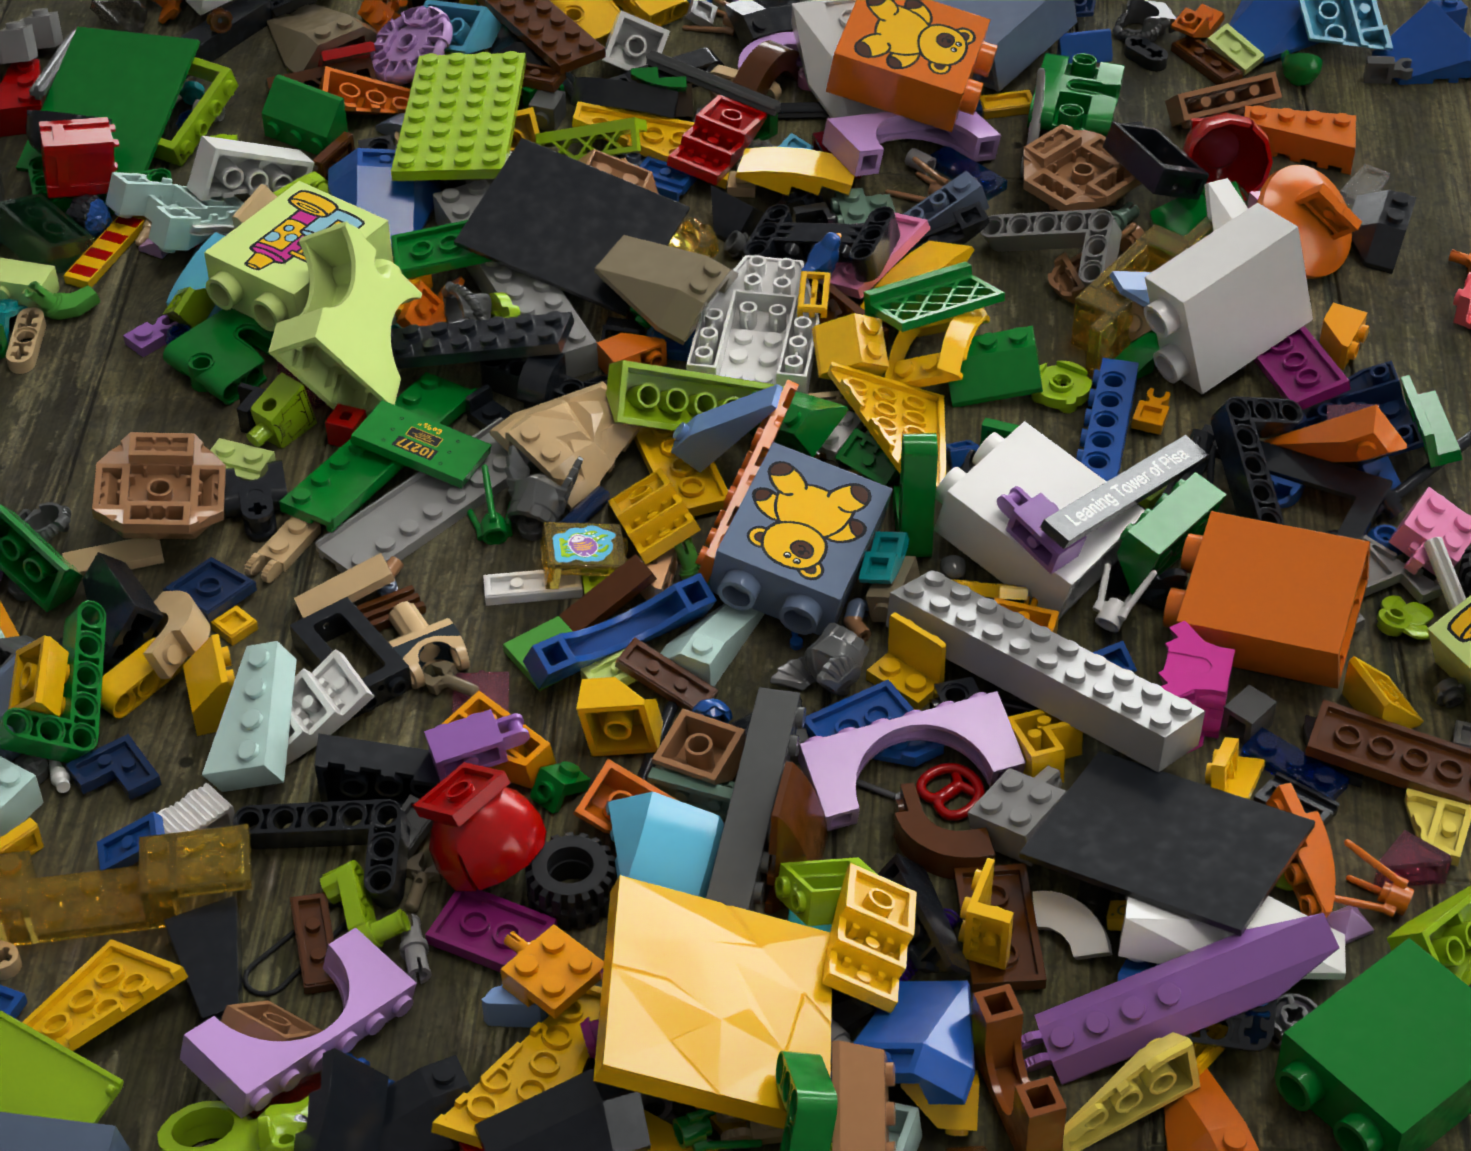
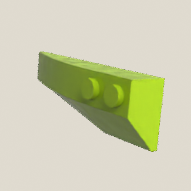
[606,360,784,431]

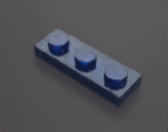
[930,146,1008,201]
[1241,727,1350,801]

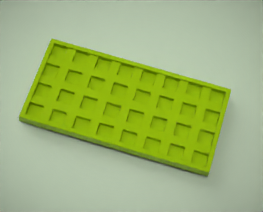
[391,51,527,181]

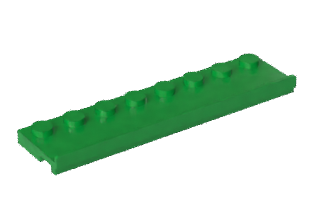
[279,372,478,533]

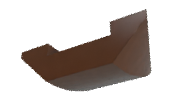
[765,761,828,914]

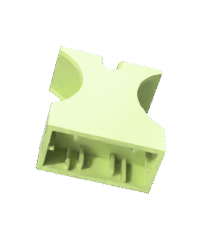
[268,221,422,416]

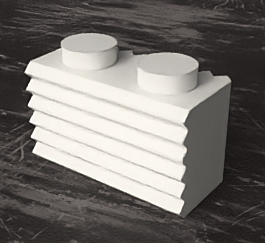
[157,783,235,863]

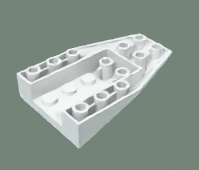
[791,0,900,142]
[686,255,820,394]
[1118,896,1346,980]

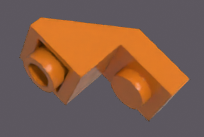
[1171,4,1224,38]

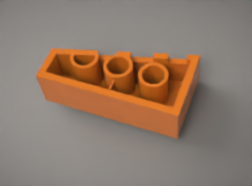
[1244,105,1356,175]

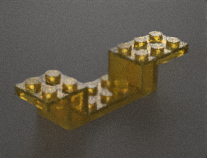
[1071,216,1213,377]
[0,824,252,946]

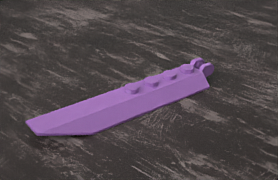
[1021,913,1339,1085]

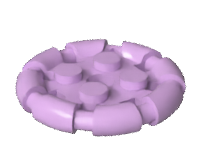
[372,6,453,85]

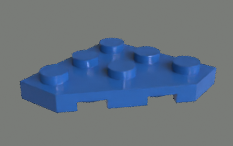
[803,680,944,767]

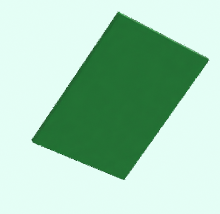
[16,26,200,173]

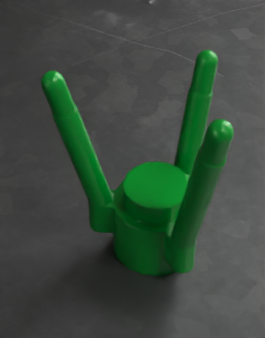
[467,464,513,545]
[672,1108,763,1151]

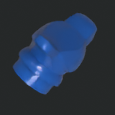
[801,232,841,275]

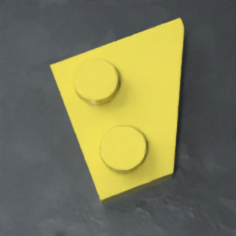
[1404,788,1471,867]

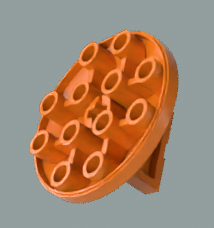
[1256,165,1362,279]

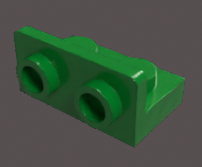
[835,428,899,487]

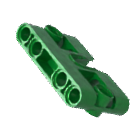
[1027,53,1125,137]
[163,308,274,404]

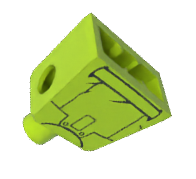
[246,372,317,448]

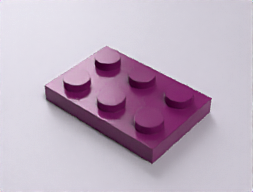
[425,889,558,973]

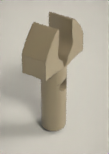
[423,661,479,697]
[404,852,443,912]

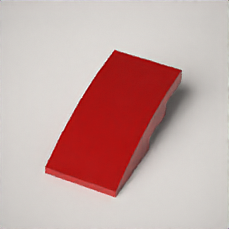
[667,95,768,185]

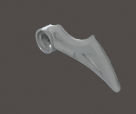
[1020,67,1045,178]

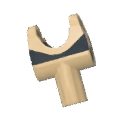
[388,601,470,689]

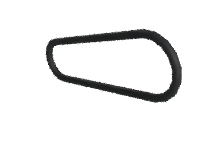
[242,902,347,997]

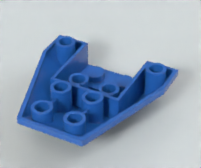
[1229,0,1320,63]
[328,148,441,248]
[830,980,975,1105]

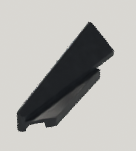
[878,853,972,976]

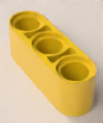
[101,637,185,718]

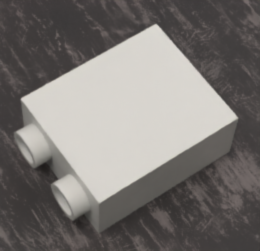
[1144,203,1313,394]
[934,421,1145,619]

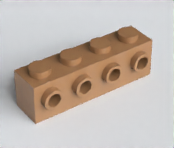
[1165,71,1282,129]

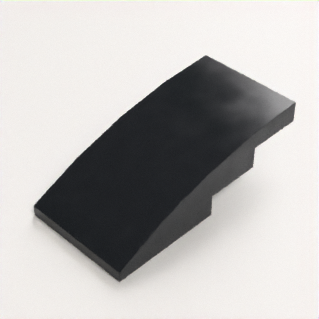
[294,1048,389,1151]

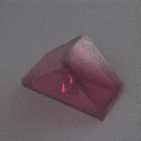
[1373,830,1452,888]

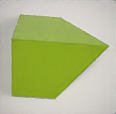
[163,287,216,329]

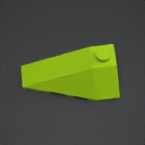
[1387,885,1471,986]

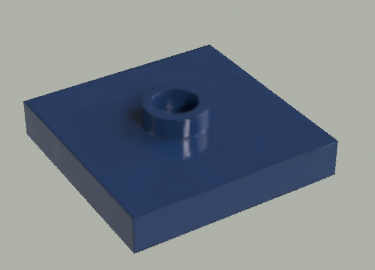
[163,557,257,623]

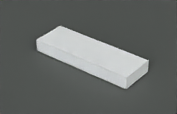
[483,567,583,606]

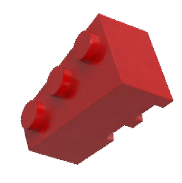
[0,59,45,137]

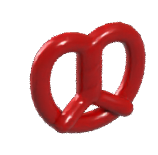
[916,763,985,821]

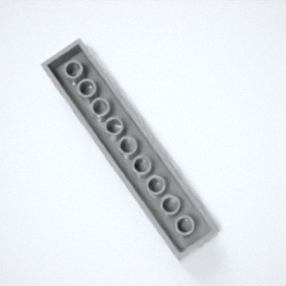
[433,179,598,378]
[886,570,1205,772]

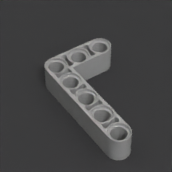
[981,209,1122,297]

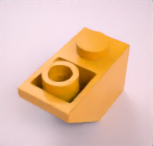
[1320,302,1369,370]

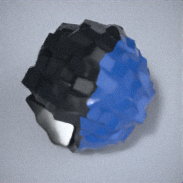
[66,194,112,239]

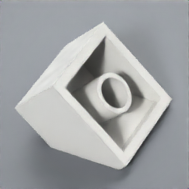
[602,10,670,71]

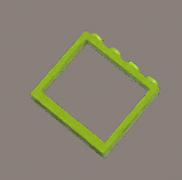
[153,57,238,166]

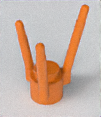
[1334,839,1414,917]

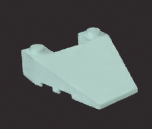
[105,172,244,253]

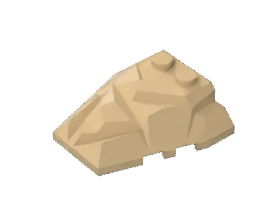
[490,382,642,511]

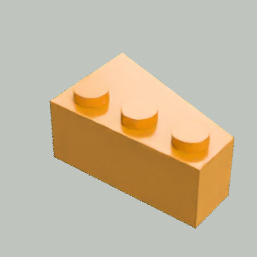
[442,691,556,789]

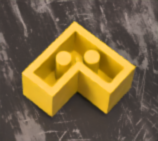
[1008,709,1083,783]

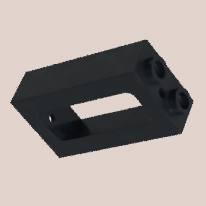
[1102,122,1209,200]
[290,597,412,719]

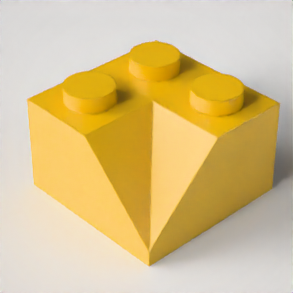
[576,677,663,756]

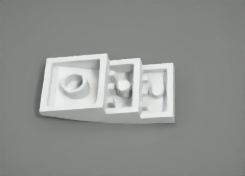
[286,649,375,765]

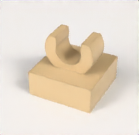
[727,163,757,198]

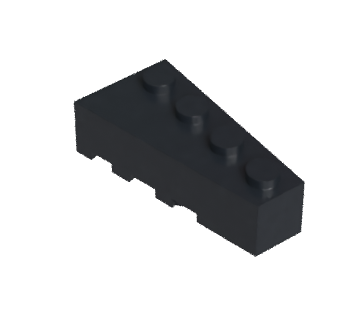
[314,733,440,807]

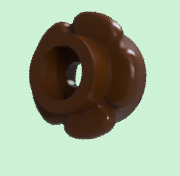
[207,8,233,33]

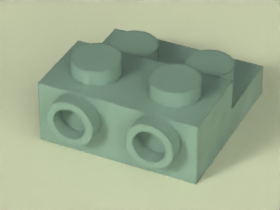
[830,188,896,224]

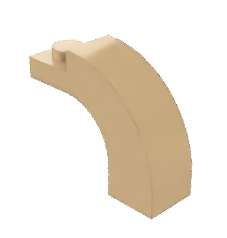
[143,591,210,679]

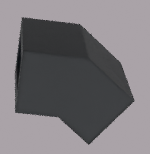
[601,317,645,341]

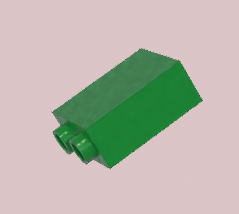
[1274,938,1471,1151]

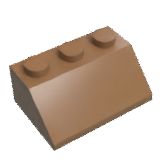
[832,1040,896,1151]

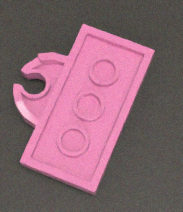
[818,212,930,299]

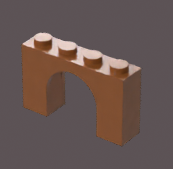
[972,983,1067,1151]

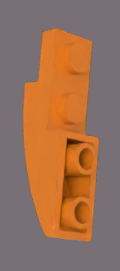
[1266,783,1336,918]

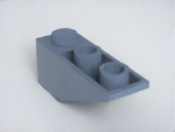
[904,171,990,231]

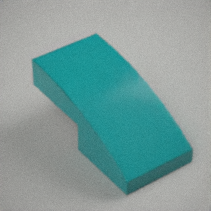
[859,531,910,584]

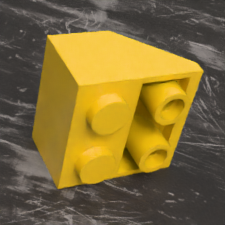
[183,634,235,736]

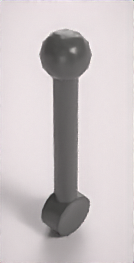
[856,779,900,802]

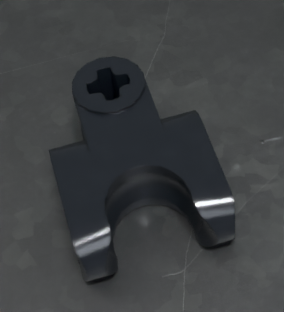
[224,460,288,542]

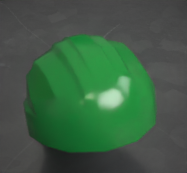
[1281,50,1323,86]

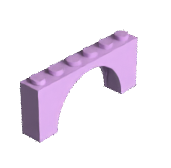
[822,111,1001,176]
[798,691,1026,831]
[180,927,416,1119]

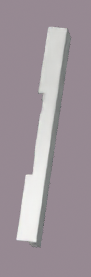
[189,225,234,236]

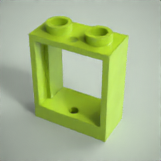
[775,857,878,926]

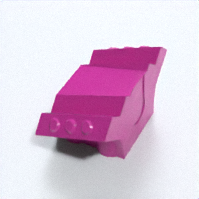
[1158,621,1235,753]

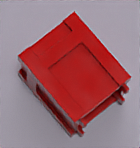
[39,117,119,198]

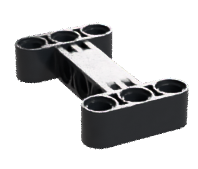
[743,204,900,282]

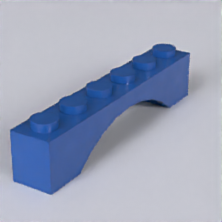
[523,573,717,690]

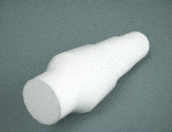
[48,759,70,793]

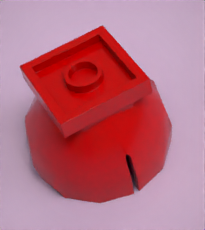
[1182,112,1273,201]
[412,762,547,891]

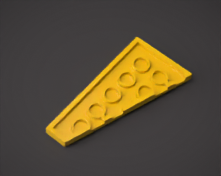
[572,102,730,189]
[22,939,188,1051]
[431,985,602,1149]

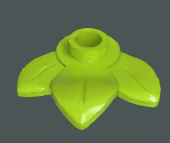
[1377,595,1434,640]

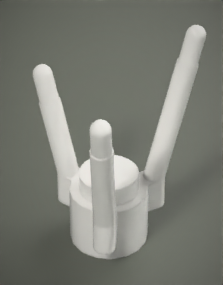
[1092,563,1157,632]

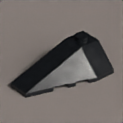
[724,0,811,49]
[378,1055,471,1151]
[474,1069,651,1151]

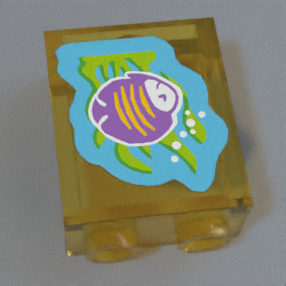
[540,522,629,589]

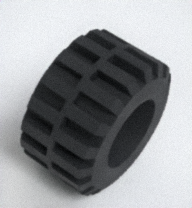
[525,832,617,930]

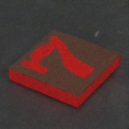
[317,41,376,68]

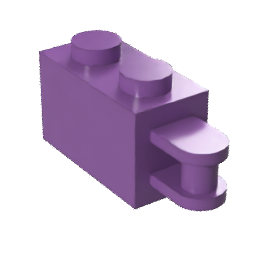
[997,486,1087,574]
[424,709,530,782]

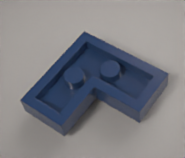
[66,734,162,800]

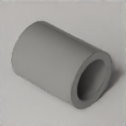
[905,148,936,176]

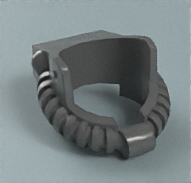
[1112,0,1177,42]
[441,282,492,323]
[18,502,72,542]

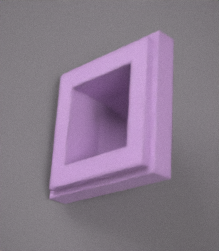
[1326,906,1374,944]

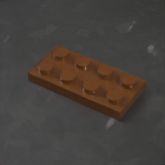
[953,864,1047,993]

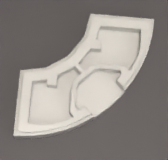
[1033,891,1112,960]

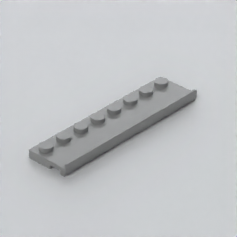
[315,417,537,573]

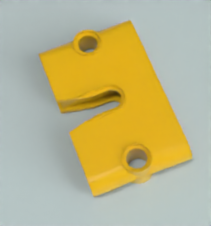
[550,0,690,47]

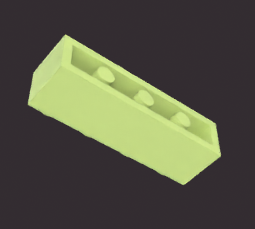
[0,258,60,309]

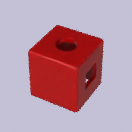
[325,403,367,447]

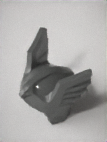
[504,445,583,530]
[770,623,869,696]

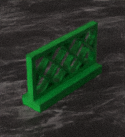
[864,262,1005,332]

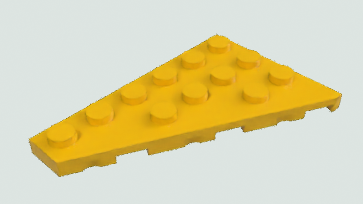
[828,362,946,488]

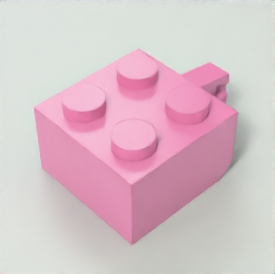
[1388,487,1471,576]

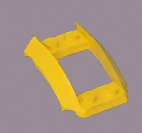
[884,307,990,388]

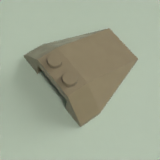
[267,4,378,73]
[594,235,739,345]

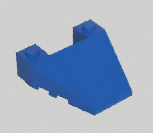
[1372,0,1471,85]

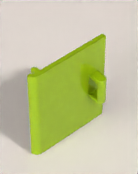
[0,1010,124,1123]

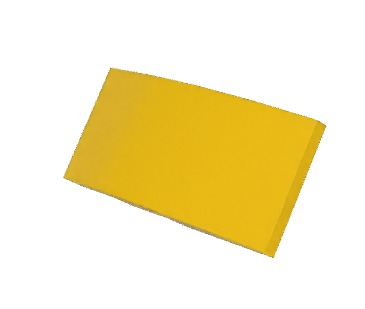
[735,147,855,196]
[860,241,974,322]
[608,468,701,564]
[822,863,917,1013]

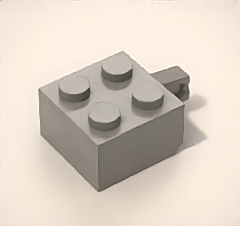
[967,766,1067,867]

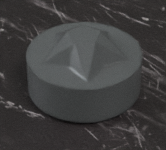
[14,754,50,784]

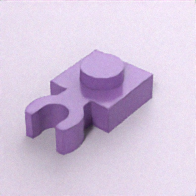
[123,314,180,357]

